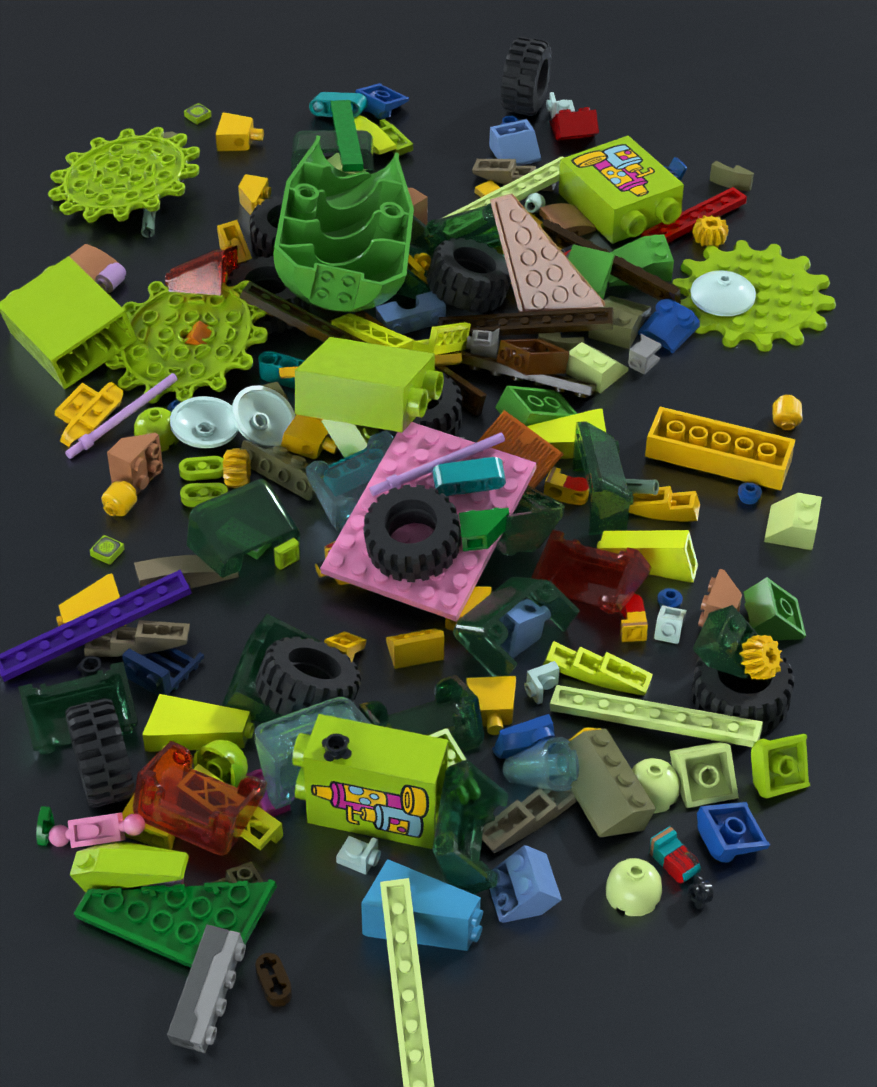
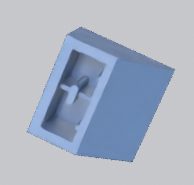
[489,119,541,166]
[485,845,562,923]

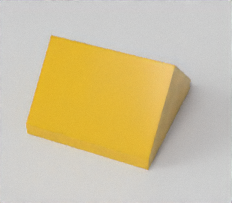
[386,628,444,669]

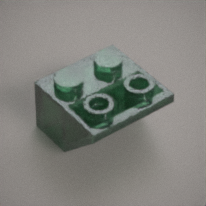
[693,605,759,678]

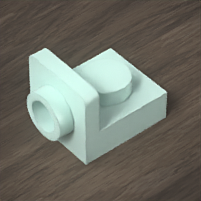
[546,92,575,118]
[654,605,687,644]
[524,661,560,705]
[336,836,381,875]

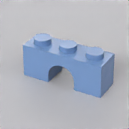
[376,291,446,334]

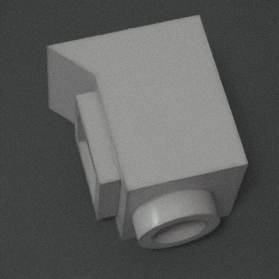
[467,328,500,359]
[628,334,661,375]

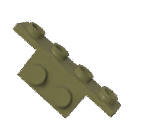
[241,440,318,500]

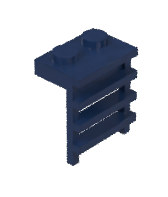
[122,648,204,696]

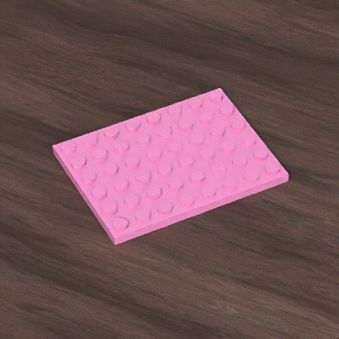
[320,422,536,622]

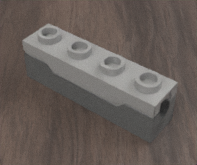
[167,924,246,1053]

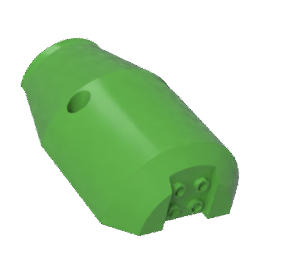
[273,135,414,312]

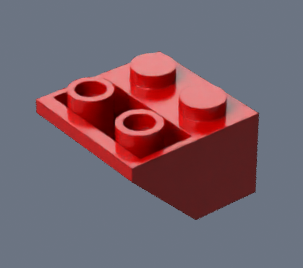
[550,107,599,141]

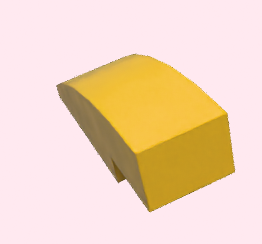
[621,486,700,522]

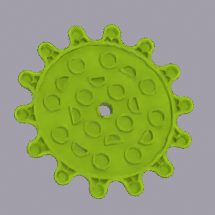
[48,127,200,223]
[671,240,836,352]
[105,269,268,404]

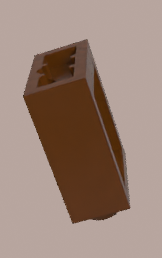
[497,339,570,375]

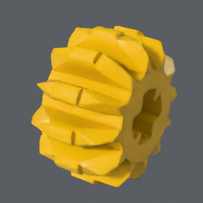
[693,215,729,248]
[222,448,251,489]
[739,635,783,680]

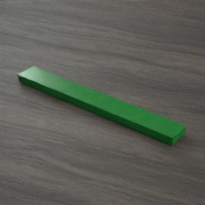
[331,100,363,172]

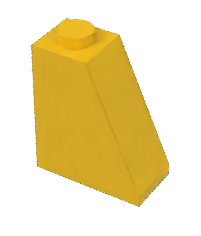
[56,574,126,627]

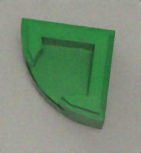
[36,806,55,846]

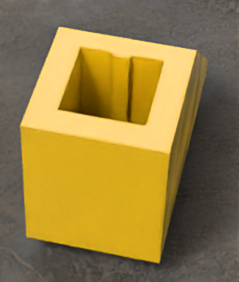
[238,174,271,216]

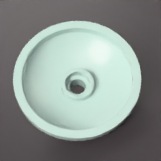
[691,270,756,316]
[231,386,296,448]
[170,396,239,449]

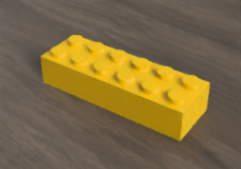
[645,407,795,491]

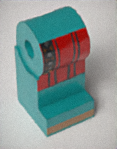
[649,826,701,884]

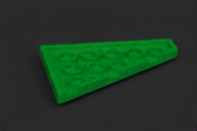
[74,879,277,968]

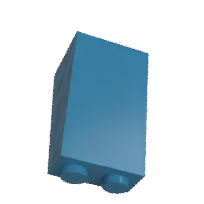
[361,859,483,951]

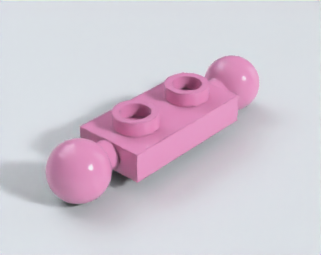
[48,813,145,848]

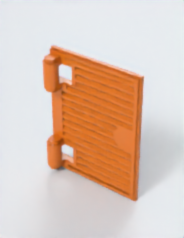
[477,410,564,503]

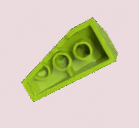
[70,841,189,892]

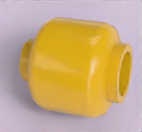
[772,395,803,430]
[101,481,137,516]

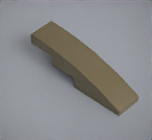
[472,159,556,191]
[134,555,239,588]
[84,620,190,657]
[476,776,577,853]

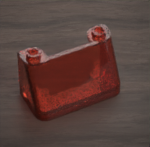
[165,245,238,295]
[530,529,652,614]
[133,741,267,856]

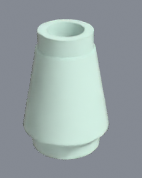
[525,193,545,213]

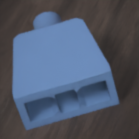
[494,599,551,659]

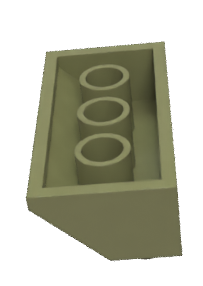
[551,729,656,838]

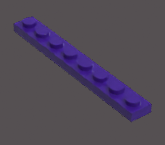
[0,570,192,682]

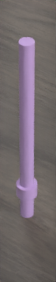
[65,373,178,459]
[369,432,505,496]

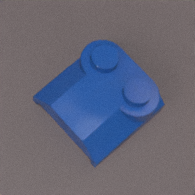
[355,83,409,119]
[638,299,700,353]
[492,714,555,759]
[697,802,770,863]

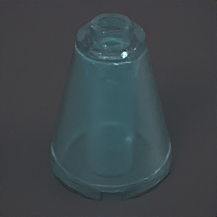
[503,737,579,792]

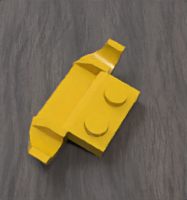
[55,382,123,447]

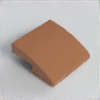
[539,203,596,236]
[69,244,118,282]

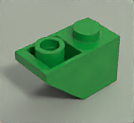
[459,508,510,551]

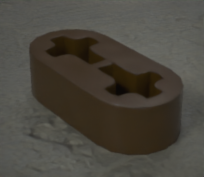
[255,953,292,1007]

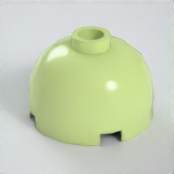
[632,758,680,813]
[606,858,662,916]

